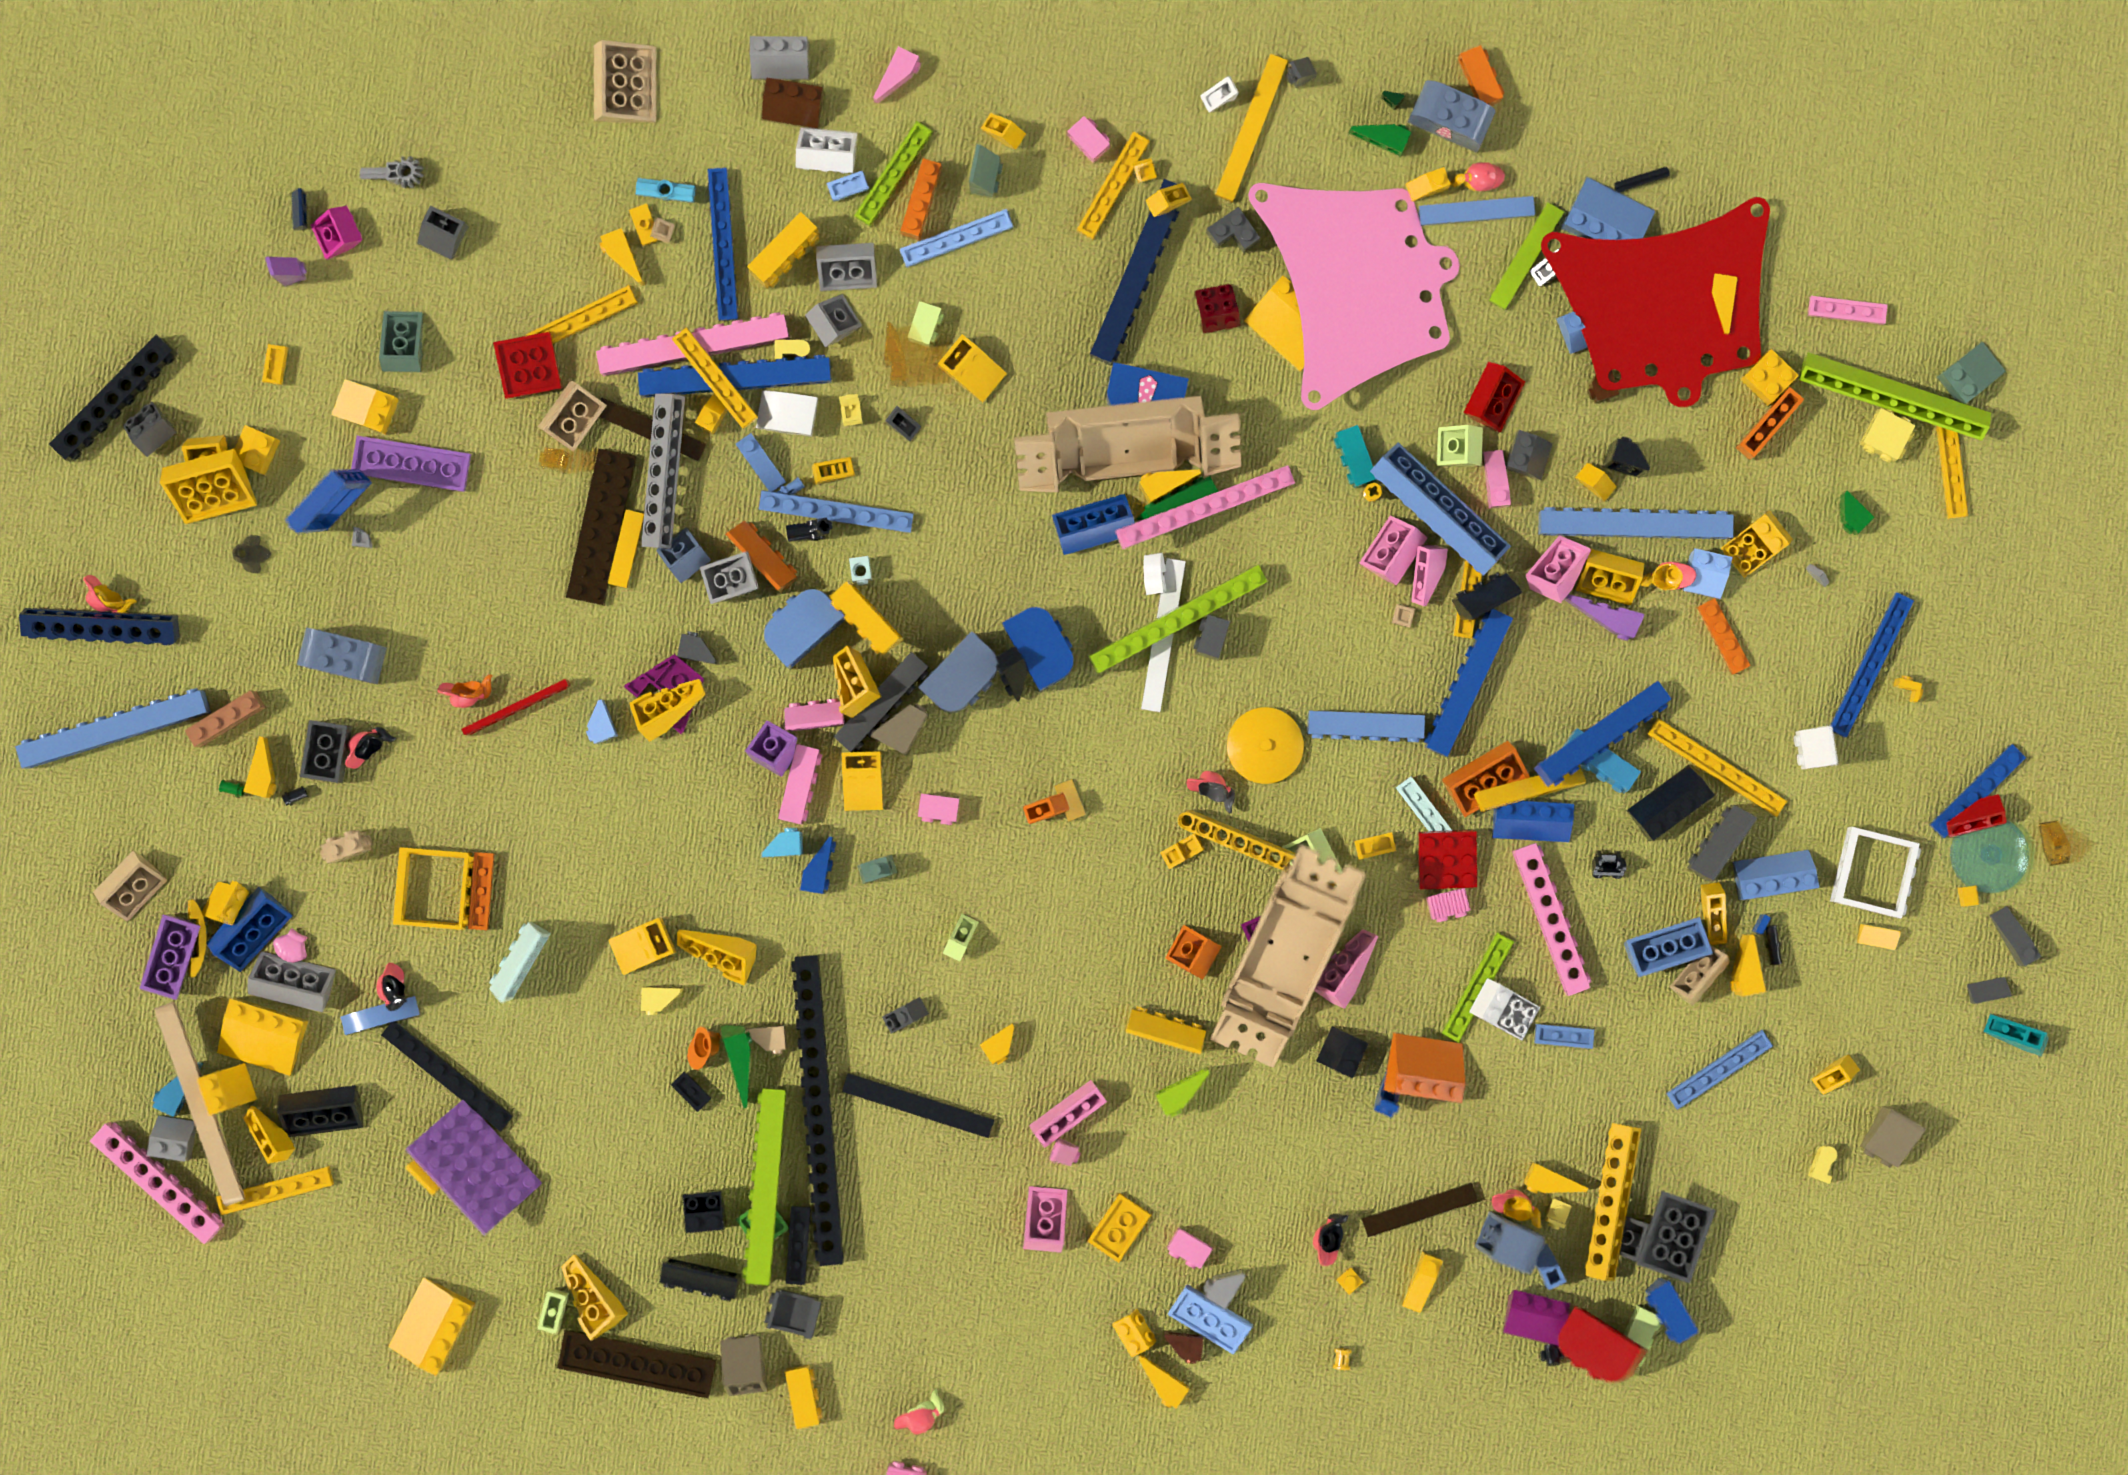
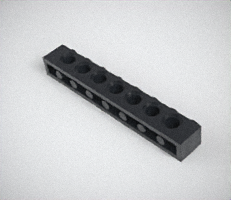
[49,334,177,462]

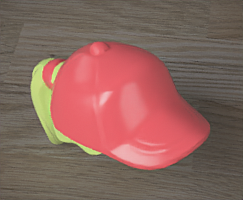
[894,1389,944,1435]

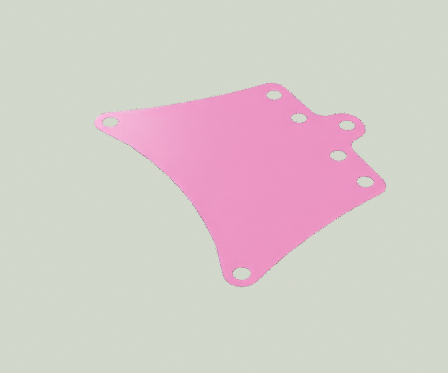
[1248,183,1459,410]

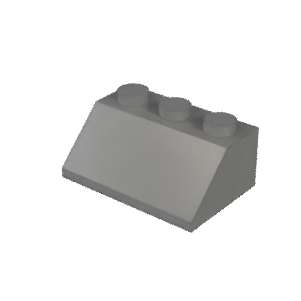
[750,36,809,80]
[816,243,877,291]

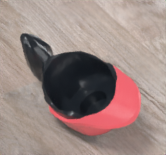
[345,727,396,769]
[376,963,407,1011]
[1313,1213,1349,1266]

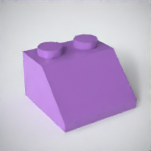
[745,721,797,777]

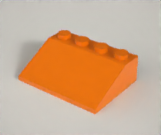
[1384,1033,1465,1103]

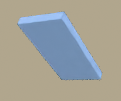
[1167,1284,1253,1355]

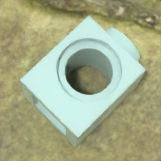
[849,556,872,585]

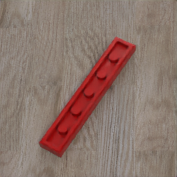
[461,679,571,736]

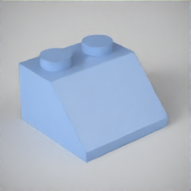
[1683,548,1732,599]

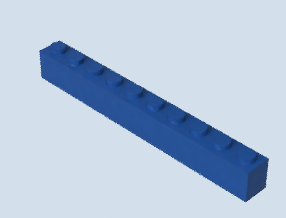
[638,355,832,398]

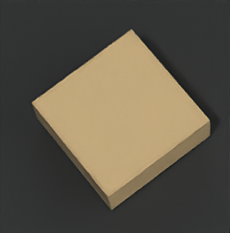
[650,217,675,243]
[1392,604,1415,628]

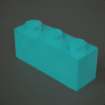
[1333,425,1377,489]

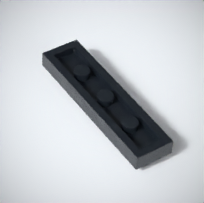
[785,1206,811,1285]

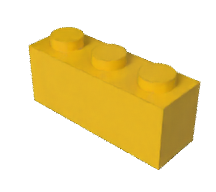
[785,1364,823,1429]

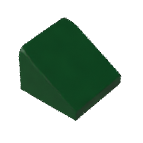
[1381,91,1406,110]

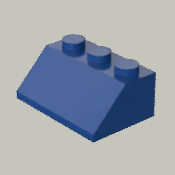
[1645,1278,1698,1344]

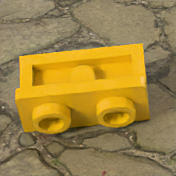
[1112,1309,1157,1357]

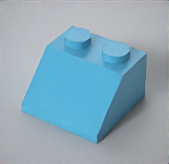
[762,828,804,857]

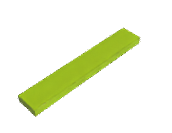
[854,121,933,227]
[1488,203,1564,310]
[1441,932,1514,1043]

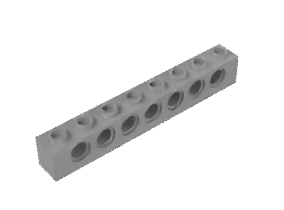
[641,394,685,549]

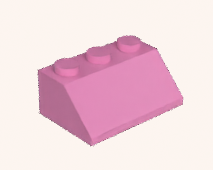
[1359,515,1427,586]
[785,698,846,731]

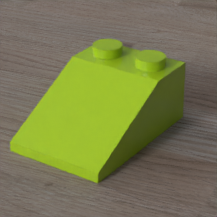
[1155,1067,1210,1117]

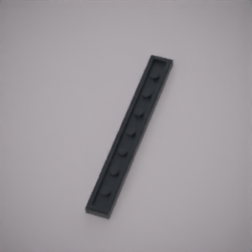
[842,1073,995,1138]

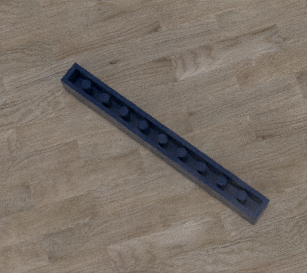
[1090,179,1179,365]

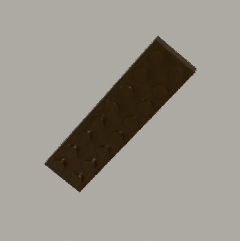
[566,448,637,606]
[557,1329,717,1399]

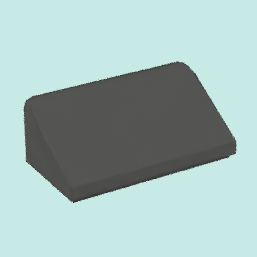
[1967,977,2012,1004]

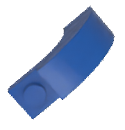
[1374,1070,1400,1118]

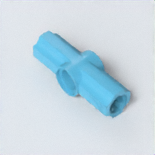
[636,178,695,203]

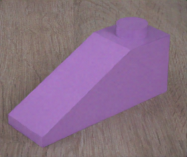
[265,257,307,286]

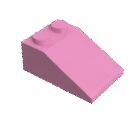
[1526,535,1591,603]
[1023,1186,1067,1252]

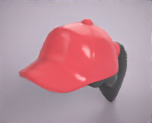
[1186,771,1235,814]

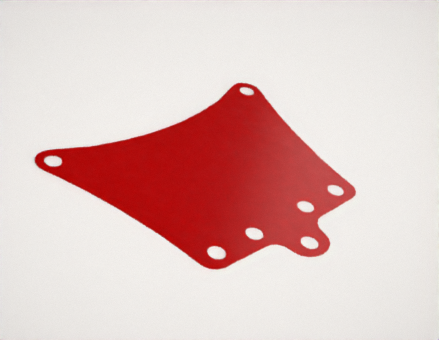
[1541,197,1770,407]

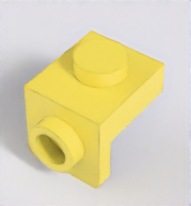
[839,394,863,426]

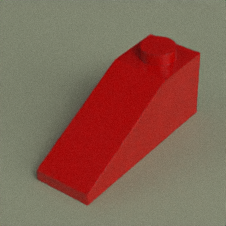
[1946,794,2007,838]

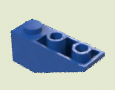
[800,836,836,894]

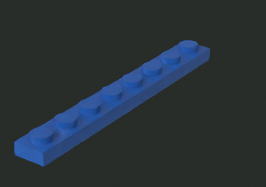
[708,167,738,321]
[1830,592,1914,738]

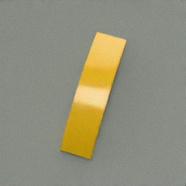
[188,900,207,977]

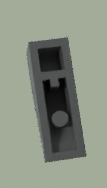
[1989,906,2041,967]

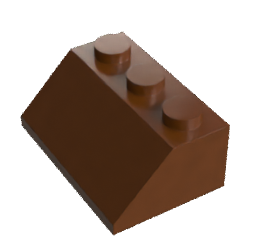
[762,77,825,129]

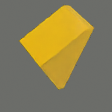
[1575,463,1616,502]

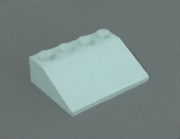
[489,922,551,1002]

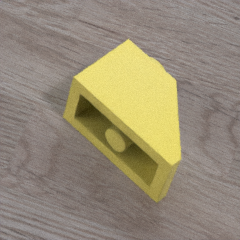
[641,987,683,1015]

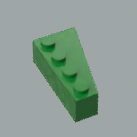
[1136,476,1219,522]

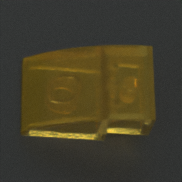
[884,322,908,387]

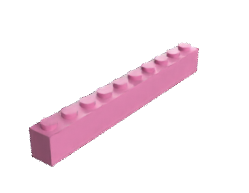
[596,313,790,376]

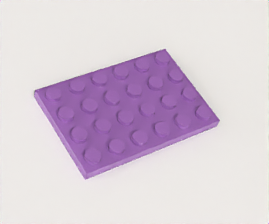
[406,1100,542,1235]

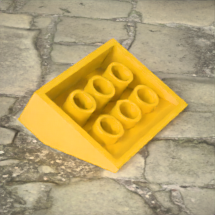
[1244,275,1305,371]
[160,449,257,524]
[830,581,905,654]
[217,998,309,1076]
[388,1277,475,1376]

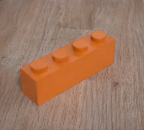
[900,158,942,241]
[1735,387,1804,460]

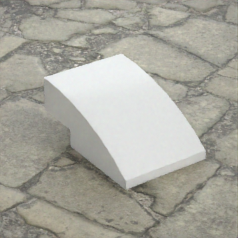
[756,391,818,437]

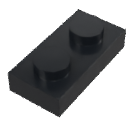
[671,1071,712,1112]

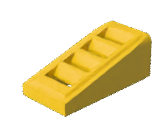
[812,457,855,484]

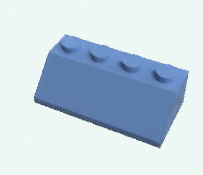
[1732,850,1819,900]
[1624,917,1713,977]

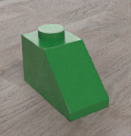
[1840,490,1875,535]

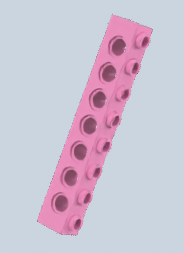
[1512,843,1591,996]
[90,1122,225,1244]

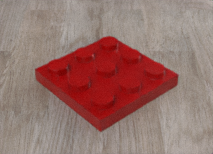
[493,331,562,399]
[1418,830,1477,890]

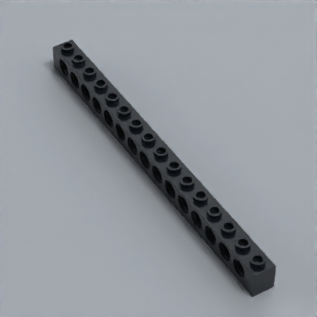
[791,955,844,1266]

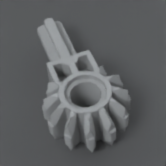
[360,156,424,189]

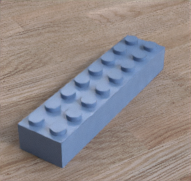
[1370,443,1511,576]

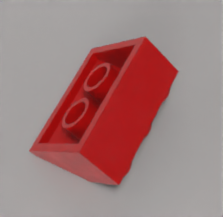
[1463,361,1525,433]

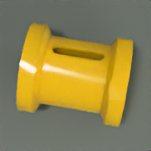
[1363,483,1382,502]
[1333,1348,1352,1370]

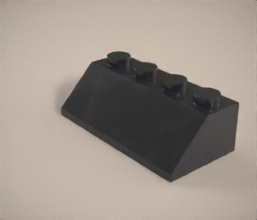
[1626,765,1715,841]
[277,1085,363,1137]
[659,1257,742,1301]

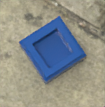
[1752,914,1771,935]

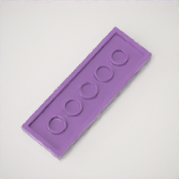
[351,436,471,492]

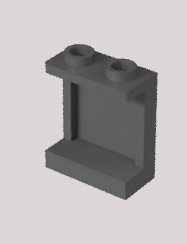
[764,1288,822,1340]

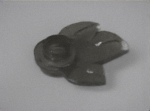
[232,535,271,574]

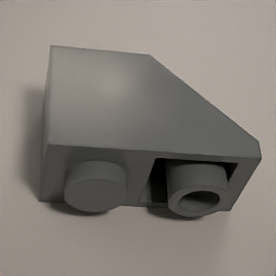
[1286,57,1317,88]
[882,997,929,1034]

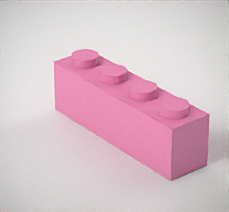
[778,744,823,825]
[1029,1080,1107,1148]

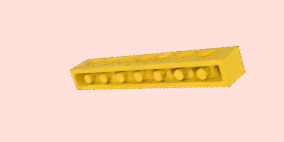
[1585,1123,1642,1281]

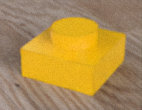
[1133,158,1157,183]
[1336,1267,1363,1295]

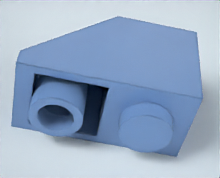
[1536,1244,1566,1290]

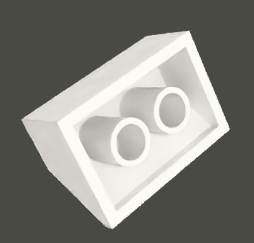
[796,128,857,173]

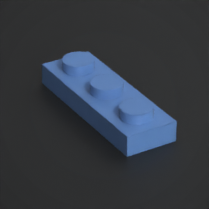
[1534,1024,1594,1049]

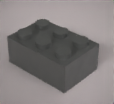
[300,720,352,783]

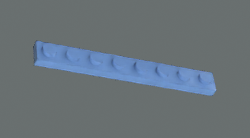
[759,490,914,533]

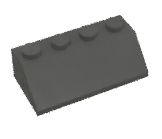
[1687,805,1758,881]

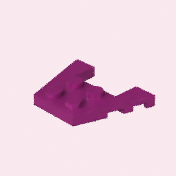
[624,654,704,735]

